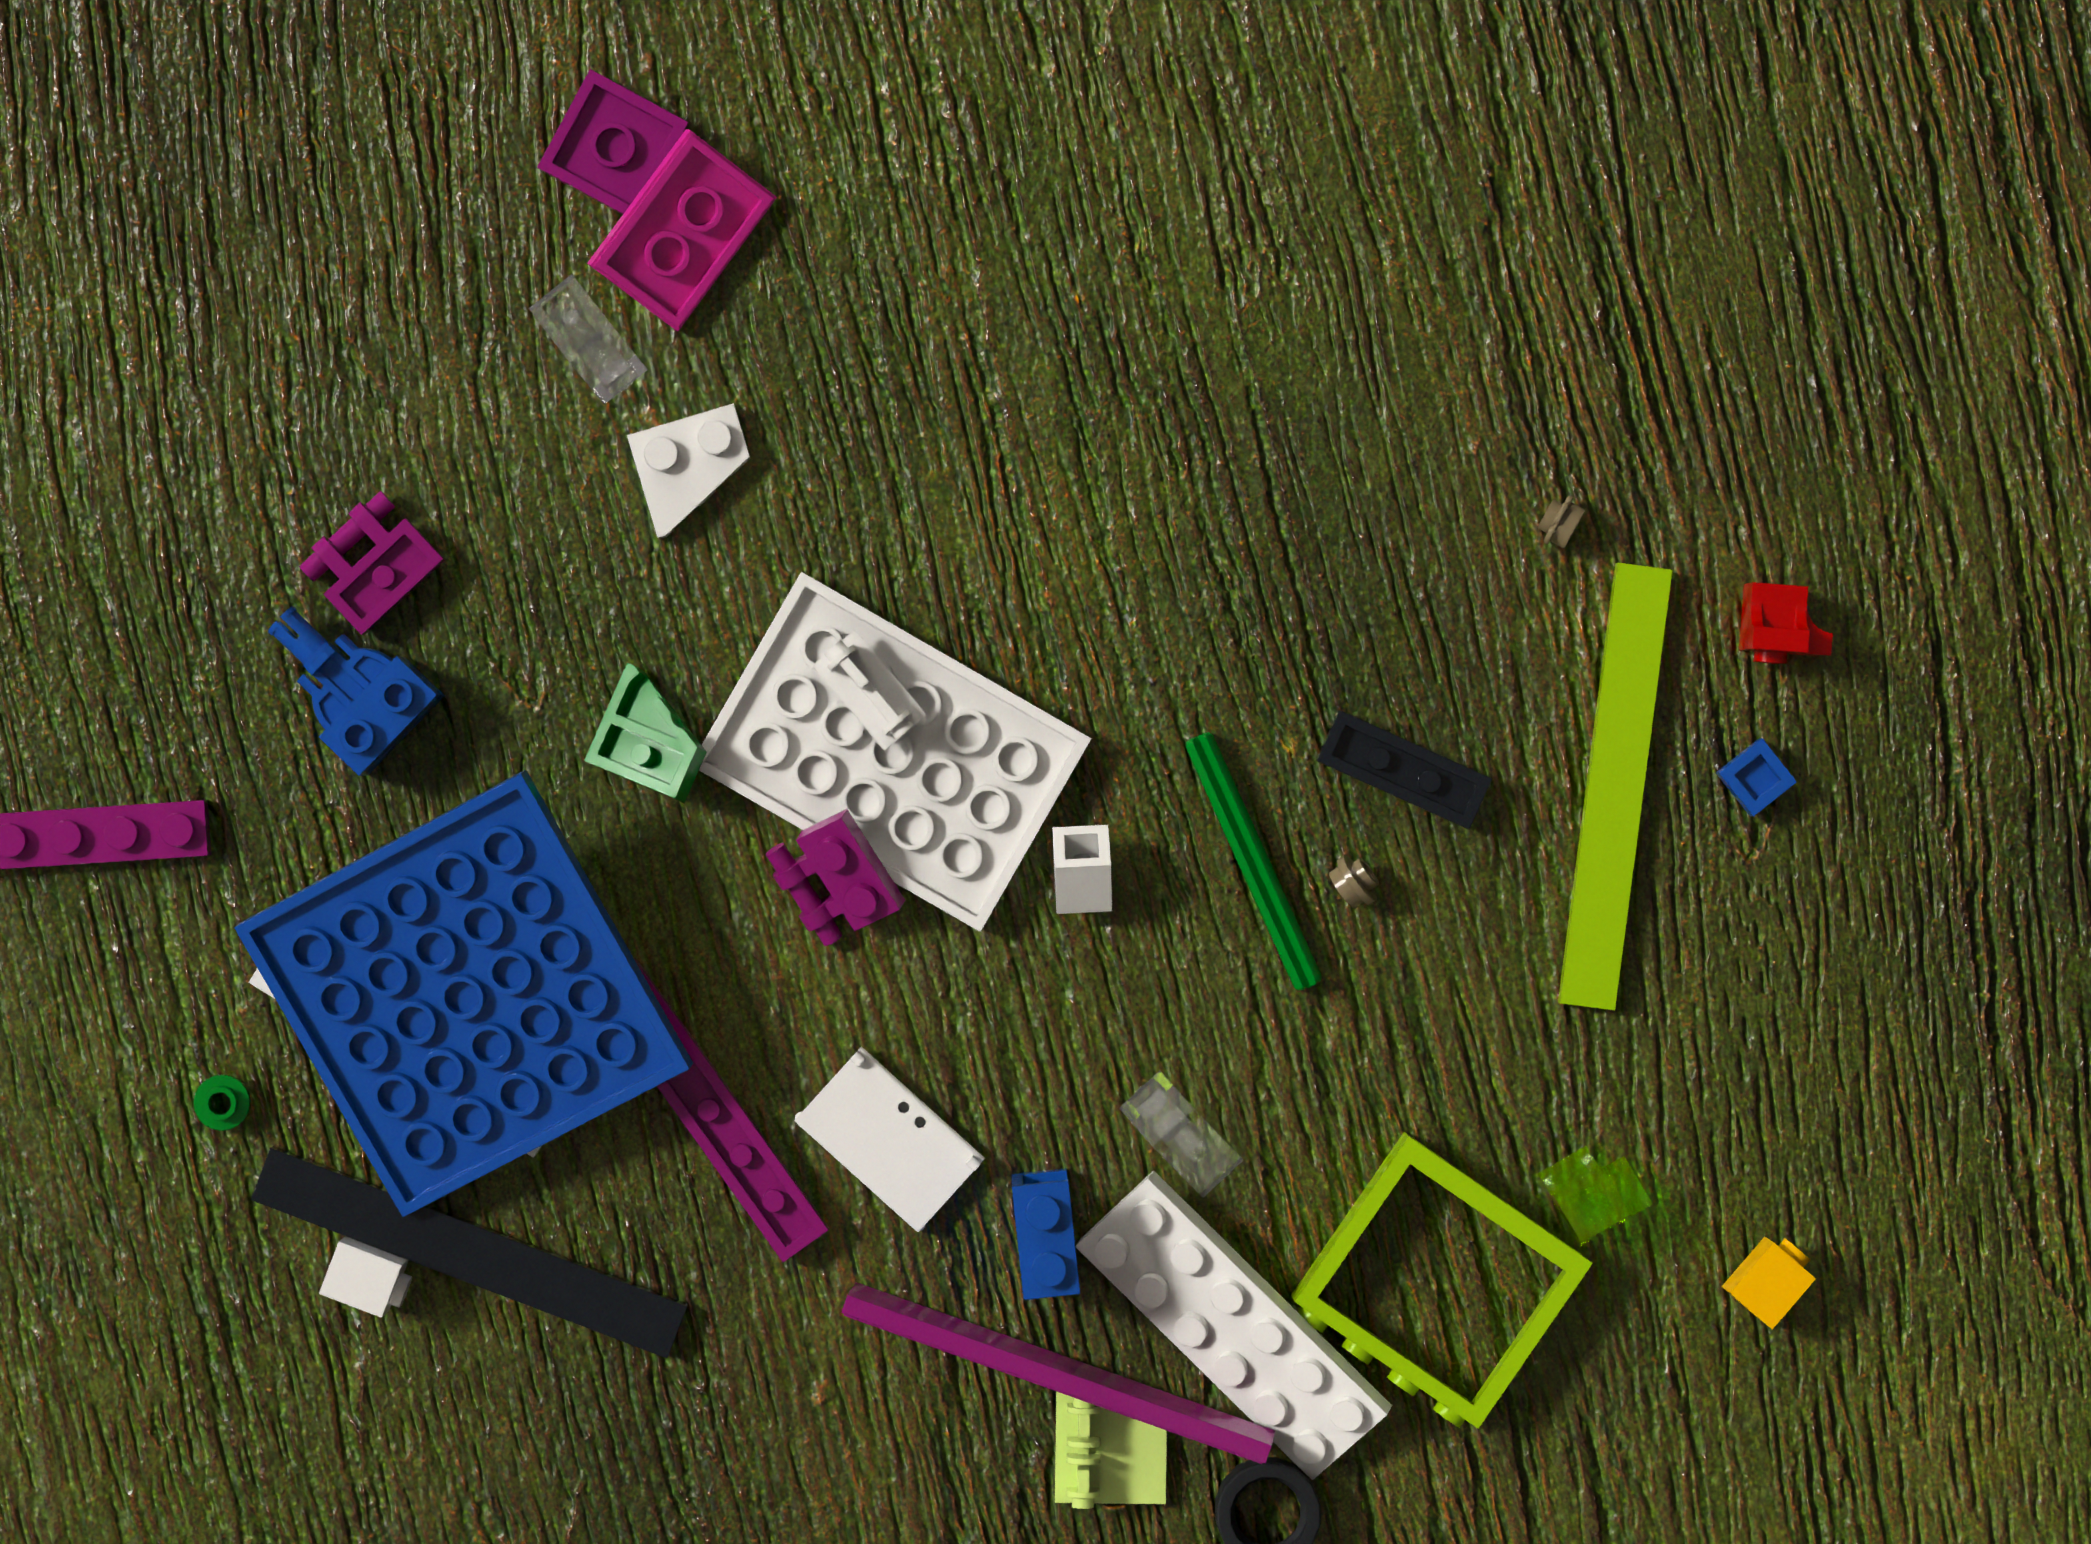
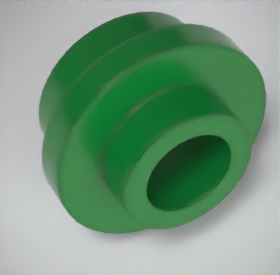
[194,1074,251,1131]

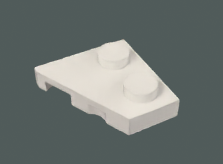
[627,403,751,539]

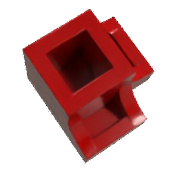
[1739,582,1833,664]

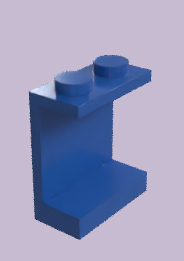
[1011,1168,1080,1300]

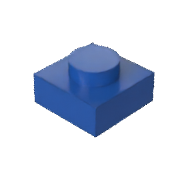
[1716,738,1797,817]

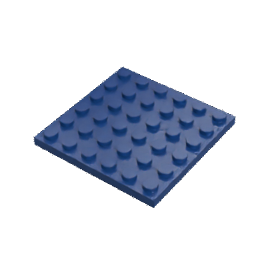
[234,770,693,1217]

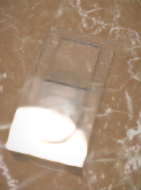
[529,274,648,404]
[1119,1071,1244,1198]

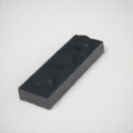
[1316,710,1492,829]

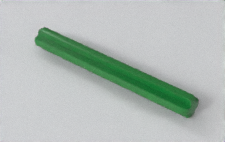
[1186,732,1322,991]

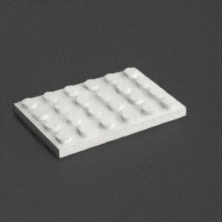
[699,572,1092,932]

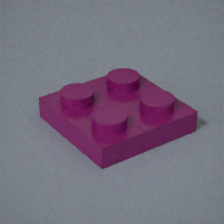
[537,69,690,215]

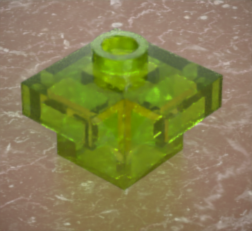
[1537,1146,1653,1247]

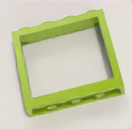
[1291,1132,1593,1429]

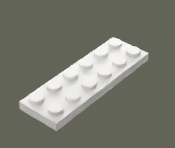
[1075,1170,1392,1480]

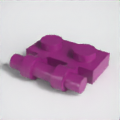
[299,490,446,636]
[765,809,905,946]

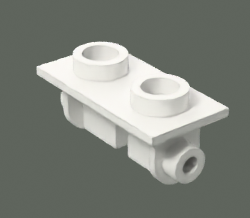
[812,629,927,751]

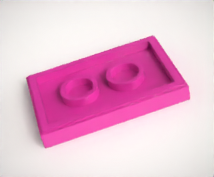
[587,129,777,332]

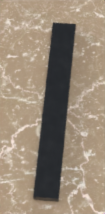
[251,1146,688,1358]

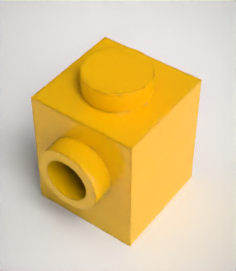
[1721,1236,1816,1330]

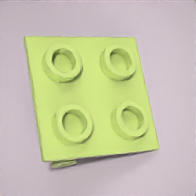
[1055,1391,1167,1509]

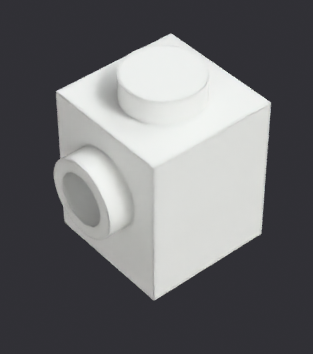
[1052,825,1112,914]
[319,1236,412,1318]

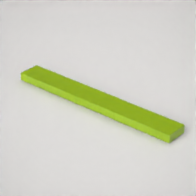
[1558,563,1673,1011]

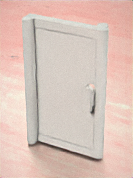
[794,1046,985,1232]

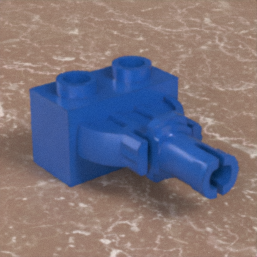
[268,606,445,776]

